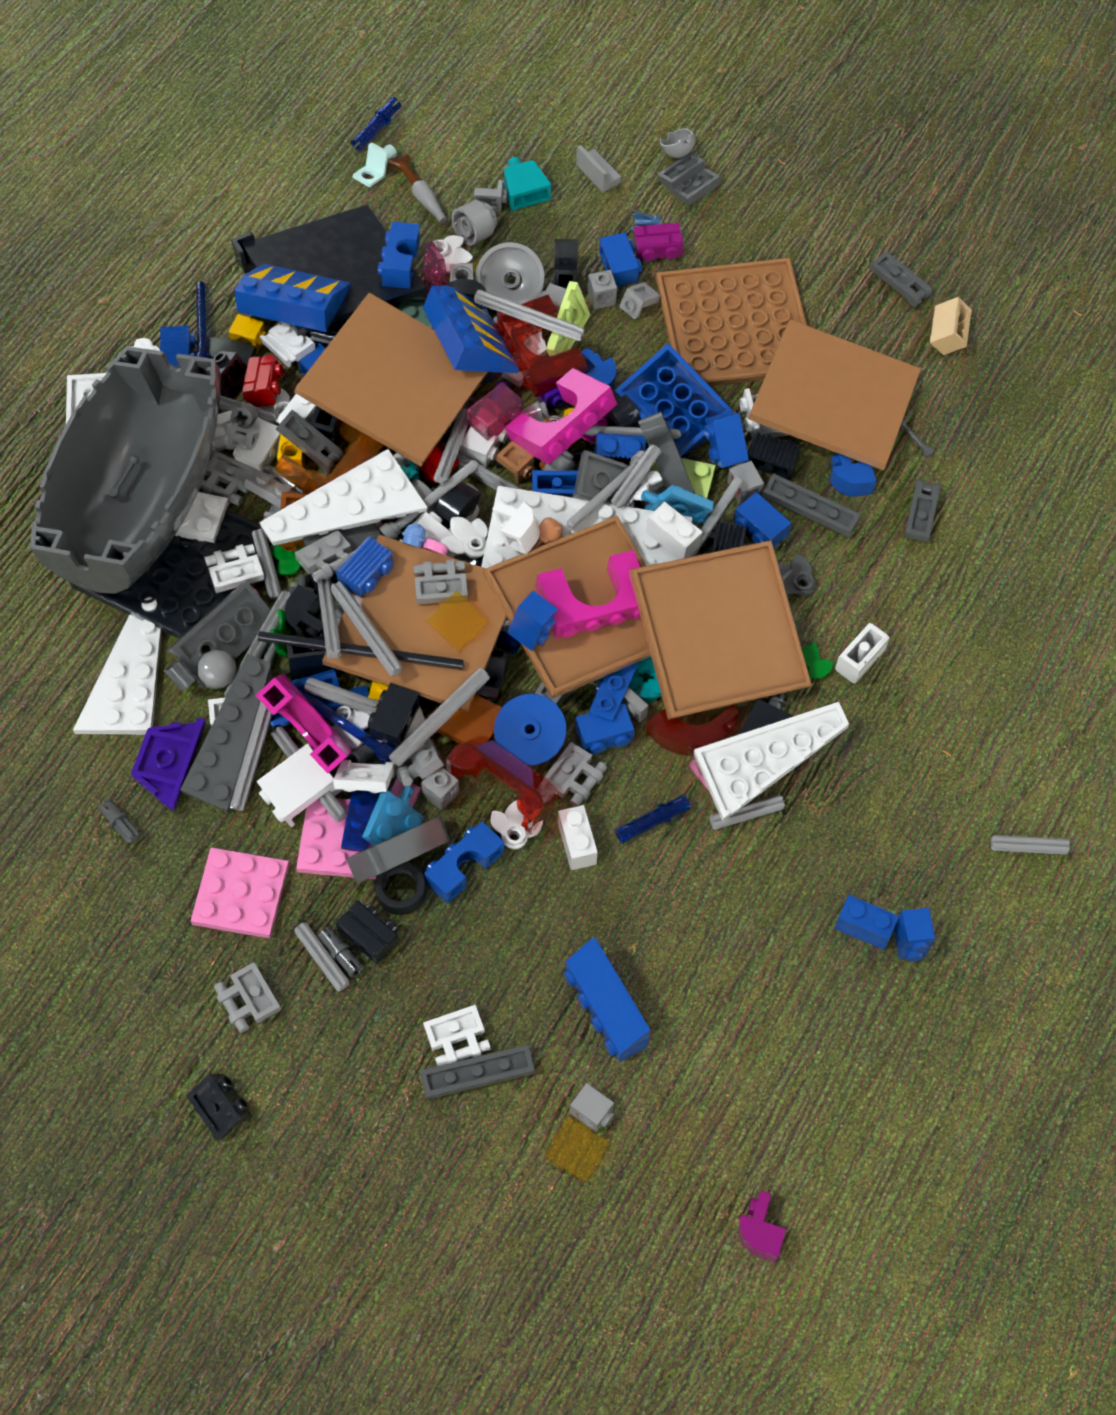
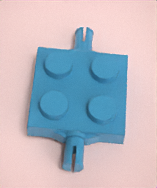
[641,485,713,525]
[362,786,424,846]

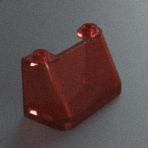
[446,735,557,835]

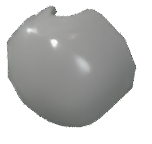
[660,128,696,159]
[198,649,236,690]

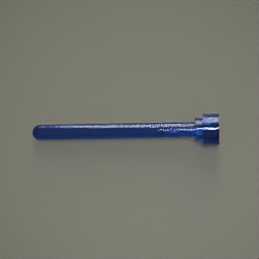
[194,281,212,359]
[297,687,397,764]

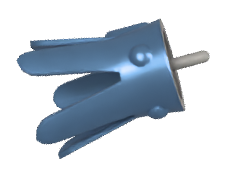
[631,210,661,231]

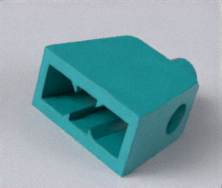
[504,157,551,211]

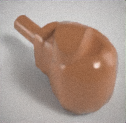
[531,517,564,550]

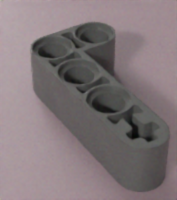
[638,411,695,494]
[346,816,451,883]

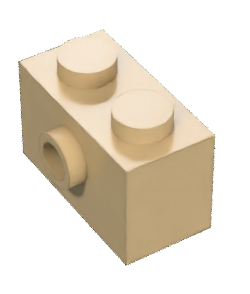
[930,297,972,355]

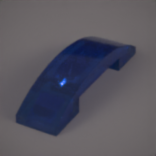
[341,762,381,852]

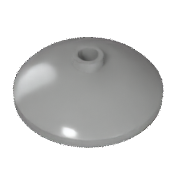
[475,242,545,307]

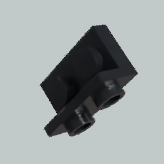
[213,351,247,399]
[186,1074,253,1140]

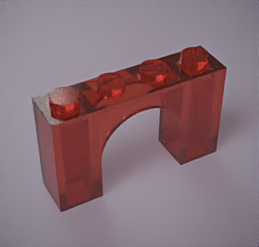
[495,294,588,397]

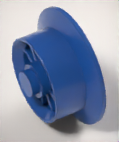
[494,694,566,766]

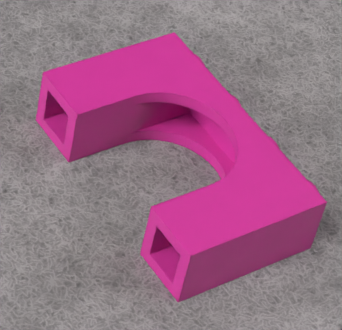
[505,368,617,465]
[535,550,641,638]
[255,674,353,774]

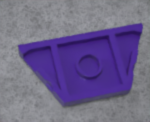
[131,718,206,811]

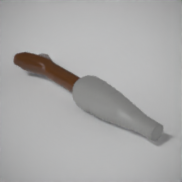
[387,155,447,224]

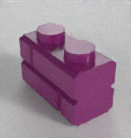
[633,222,683,261]

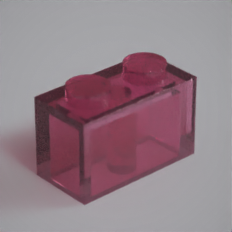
[467,382,522,441]

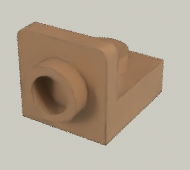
[496,440,535,484]

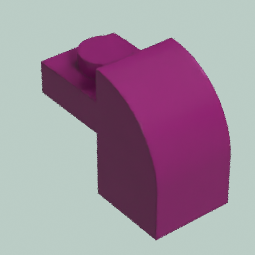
[738,1190,786,1262]

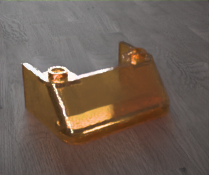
[274,421,384,494]

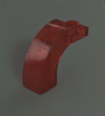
[646,705,739,756]

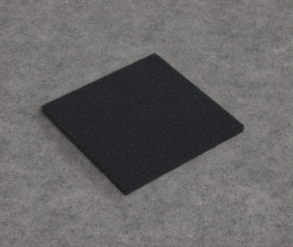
[242,205,426,336]
[70,509,272,639]

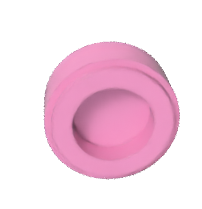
[422,538,449,556]

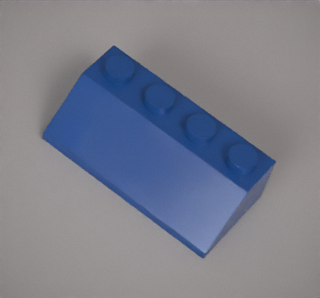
[563,937,651,1062]

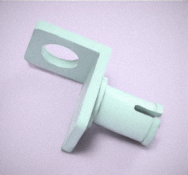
[353,143,397,187]

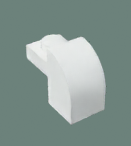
[493,502,540,555]

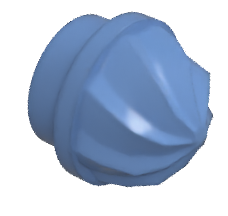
[402,523,426,548]

